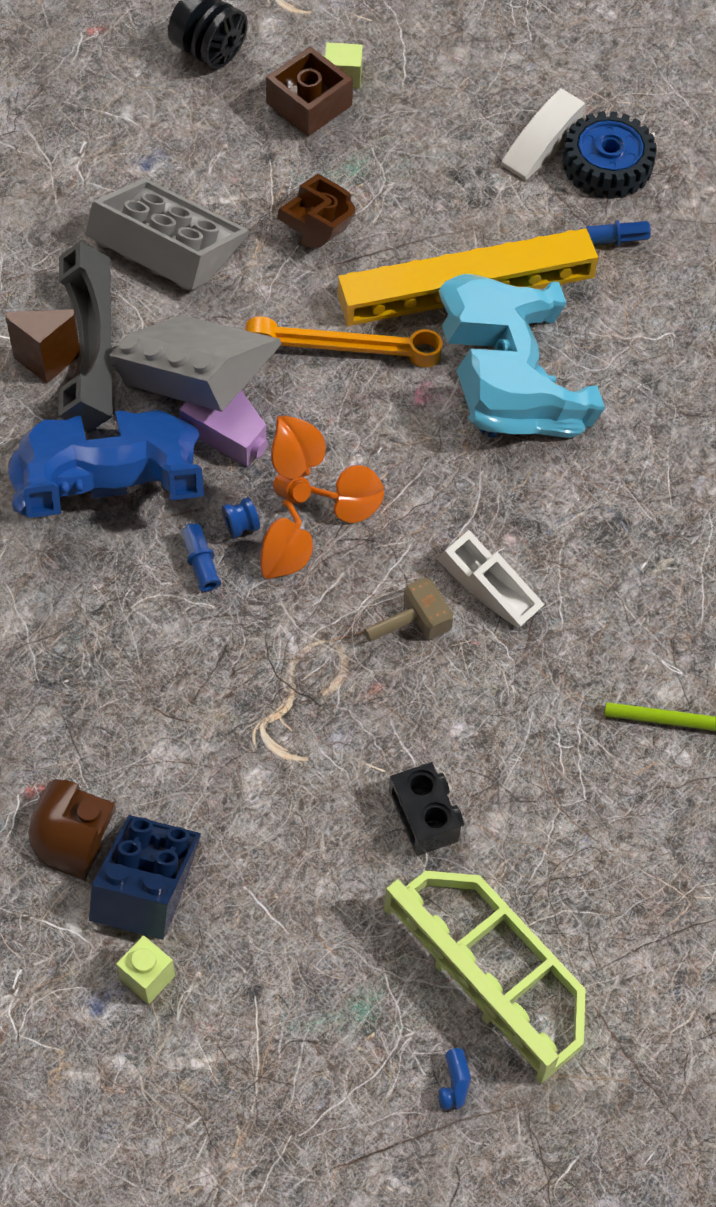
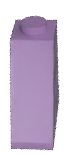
[179,390,268,467]

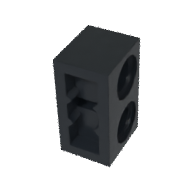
[389,762,464,856]

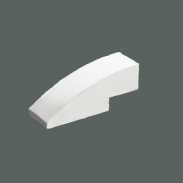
[501,88,585,181]
[437,530,545,628]

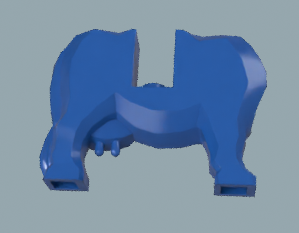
[8,410,205,518]

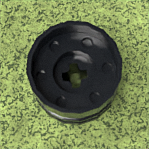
[167,0,248,69]

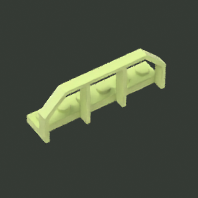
[384,871,585,1084]

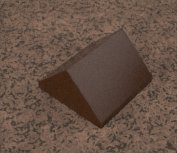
[6,309,79,383]

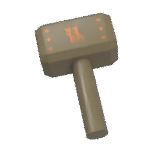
[364,577,453,642]

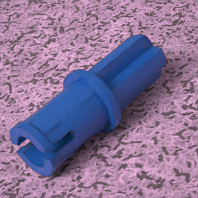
[586,220,651,246]
[181,523,221,592]

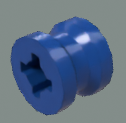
[222,497,260,539]

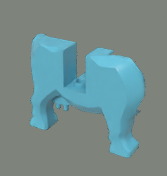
[439,274,605,438]

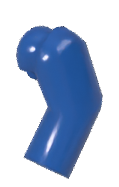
[438,1048,471,1110]

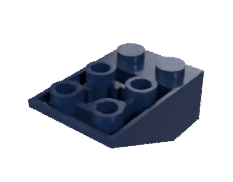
[89,815,201,940]

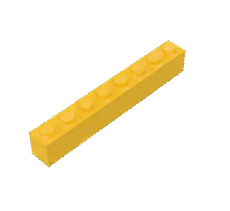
[337,228,598,326]

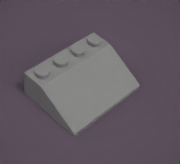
[85,178,249,290]
[109,315,282,412]

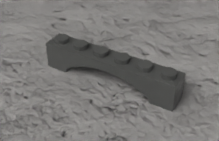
[59,241,113,432]

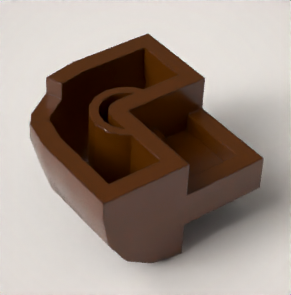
[277,174,356,248]
[28,779,116,880]

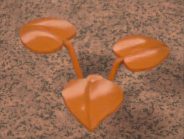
[260,416,385,579]

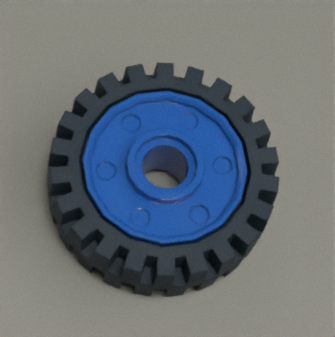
[562,111,657,199]

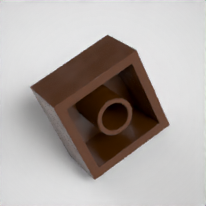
[266,46,353,137]

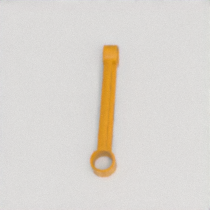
[245,316,443,368]

